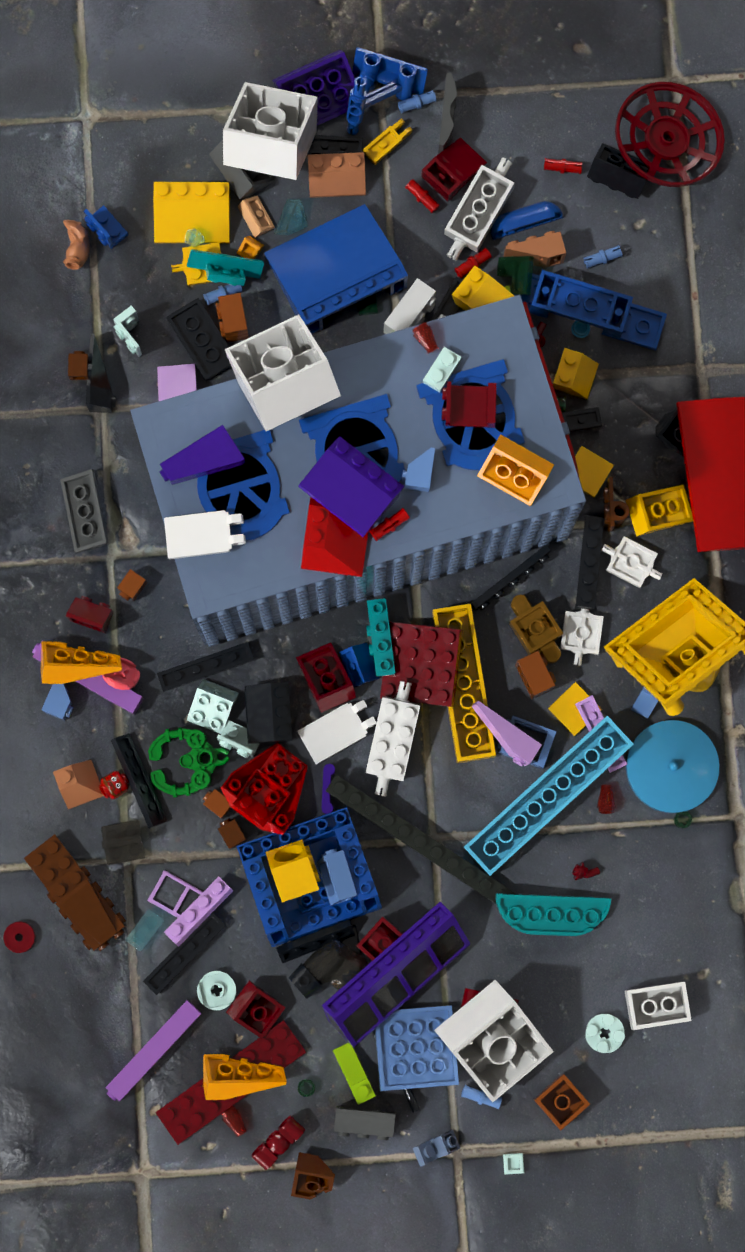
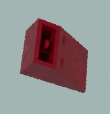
[421,137,487,202]

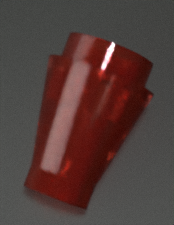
[412,322,439,354]
[597,785,616,814]
[221,1106,247,1137]

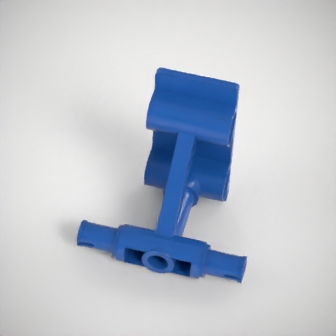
[346,47,428,135]

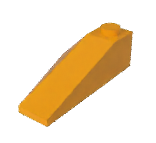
[41,641,122,684]
[203,1054,287,1100]

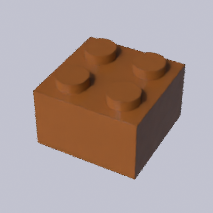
[215,293,249,343]
[515,651,556,699]
[533,1073,590,1130]

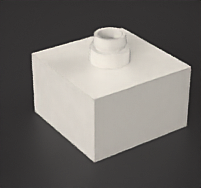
[223,82,318,180]
[225,315,341,431]
[434,980,554,1102]

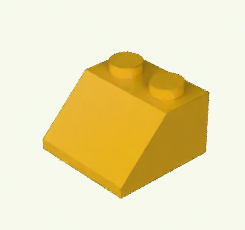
[553,348,599,399]

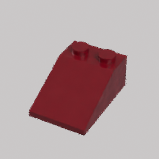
[296,642,356,713]

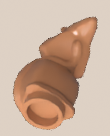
[63,220,90,270]

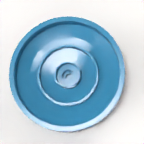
[626,720,719,813]

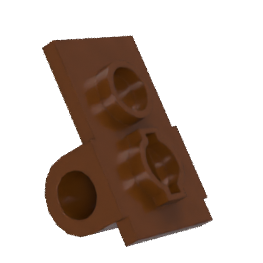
[603,477,630,532]

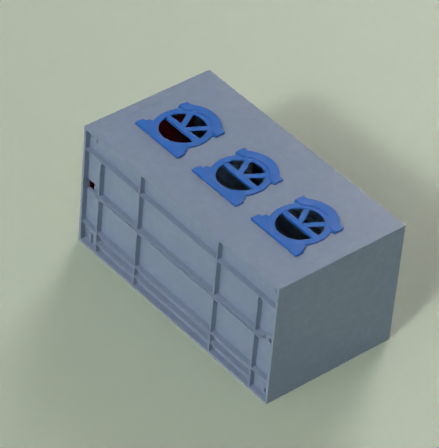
[130,295,586,647]

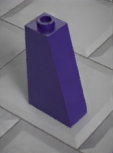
[159,425,245,485]

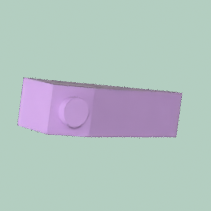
[472,701,542,766]

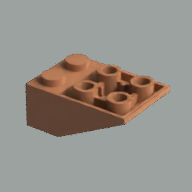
[503,231,566,268]

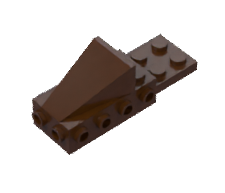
[24,834,127,951]

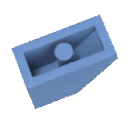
[401,447,435,492]
[42,683,73,721]
[631,686,658,719]

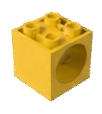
[265,840,320,902]

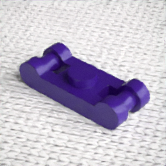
[322,764,335,815]

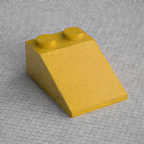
[452,266,514,311]
[626,484,693,536]

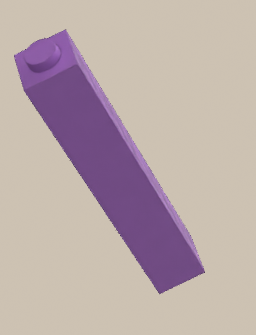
[32,640,144,715]
[106,1000,202,1101]

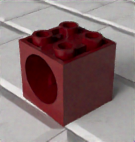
[356,917,403,961]

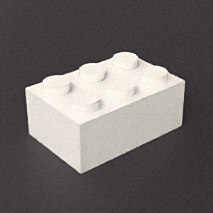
[384,278,436,334]
[625,982,692,1030]

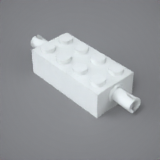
[444,158,515,261]
[366,681,421,797]

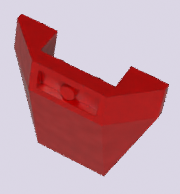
[221,743,308,835]

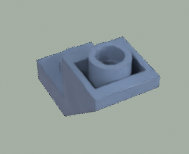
[413,1130,461,1167]

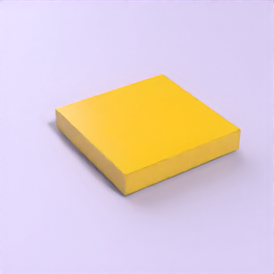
[575,446,614,498]
[548,682,602,736]

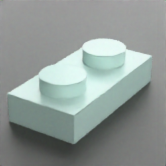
[423,347,462,393]

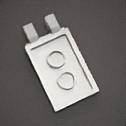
[164,510,246,559]
[297,700,377,765]

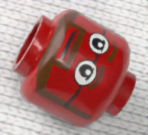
[99,771,129,799]

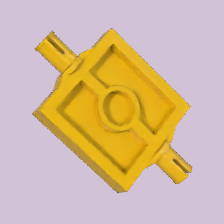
[171,242,222,286]

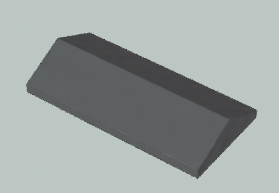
[60,469,108,553]

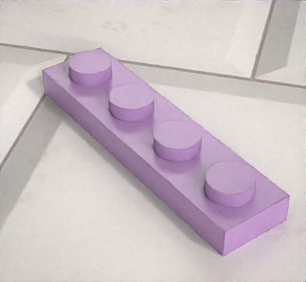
[575,695,627,773]
[164,877,233,947]

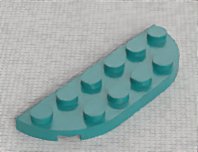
[496,893,611,936]

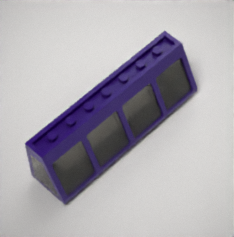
[322,902,471,1048]

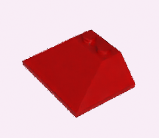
[301,497,368,577]

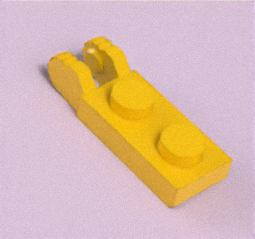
[362,119,413,165]

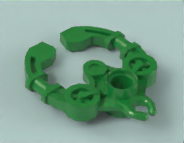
[148,727,230,798]

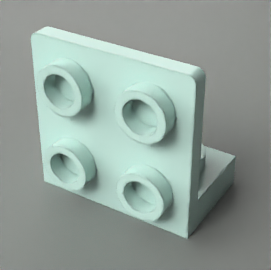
[113,306,142,357]
[187,679,239,734]
[217,720,260,759]

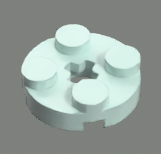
[197,971,236,1010]
[585,1014,625,1053]

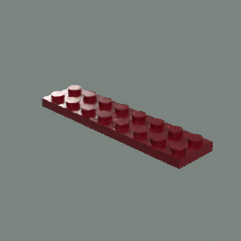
[155,1020,306,1145]

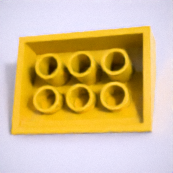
[153,182,230,243]

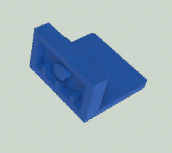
[84,205,128,249]

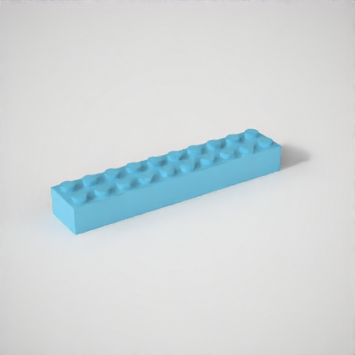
[464,716,634,876]

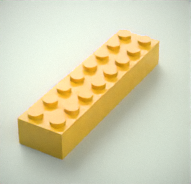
[432,604,496,763]

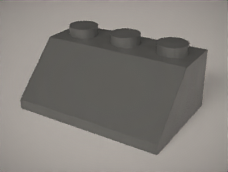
[209,140,275,199]
[334,1106,396,1140]

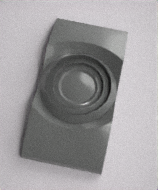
[438,73,457,154]

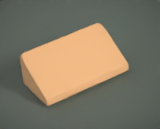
[238,195,275,238]

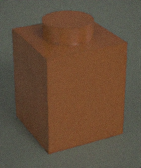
[117,569,147,601]
[203,789,231,819]

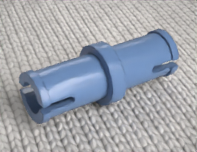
[398,90,437,113]
[583,245,623,269]
[203,284,242,305]
[461,1085,502,1109]

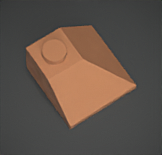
[53,760,104,810]

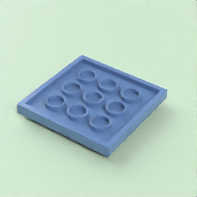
[375,1005,459,1091]

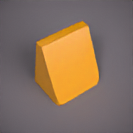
[237,236,264,259]

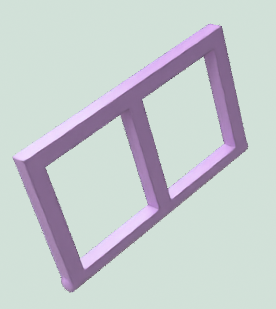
[147,870,203,918]

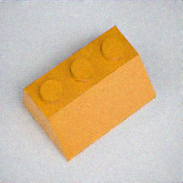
[477,434,554,506]

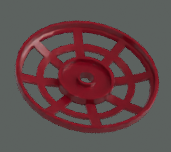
[615,82,725,187]

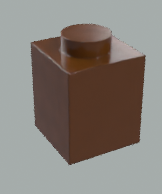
[68,351,89,380]
[218,818,247,850]

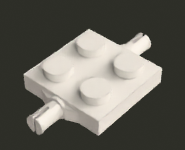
[601,536,663,588]
[560,609,604,666]

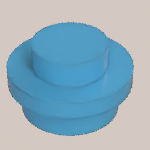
[571,321,590,338]

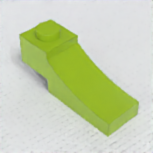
[333,1043,376,1105]

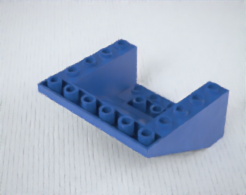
[264,204,408,334]
[237,807,382,947]

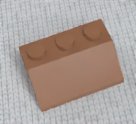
[308,152,366,198]

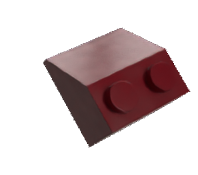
[66,596,114,634]
[226,980,286,1039]

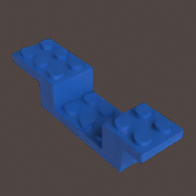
[515,270,667,351]

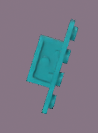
[187,249,264,286]
[366,598,395,677]

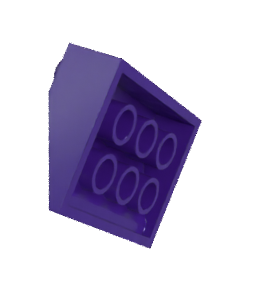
[272,50,355,125]
[298,436,404,537]

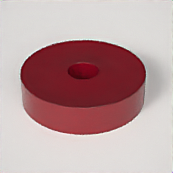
[3,922,36,953]

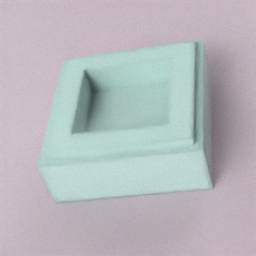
[503,1153,524,1174]

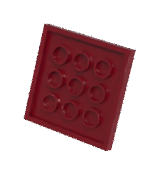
[380,622,463,707]

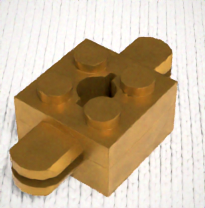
[509,595,563,663]

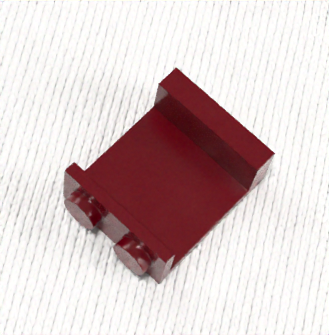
[442,381,497,428]

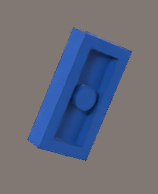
[339,643,380,688]

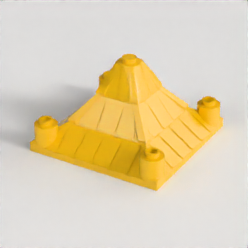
[604,578,745,716]

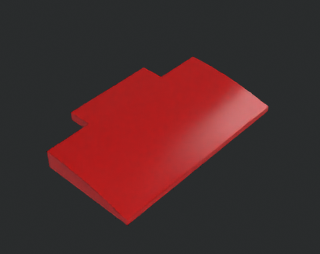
[676,397,745,552]

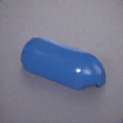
[491,201,564,240]

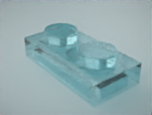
[125,909,165,952]

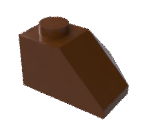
[291,1152,335,1200]

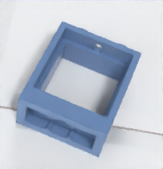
[497,716,557,769]
[317,849,357,906]

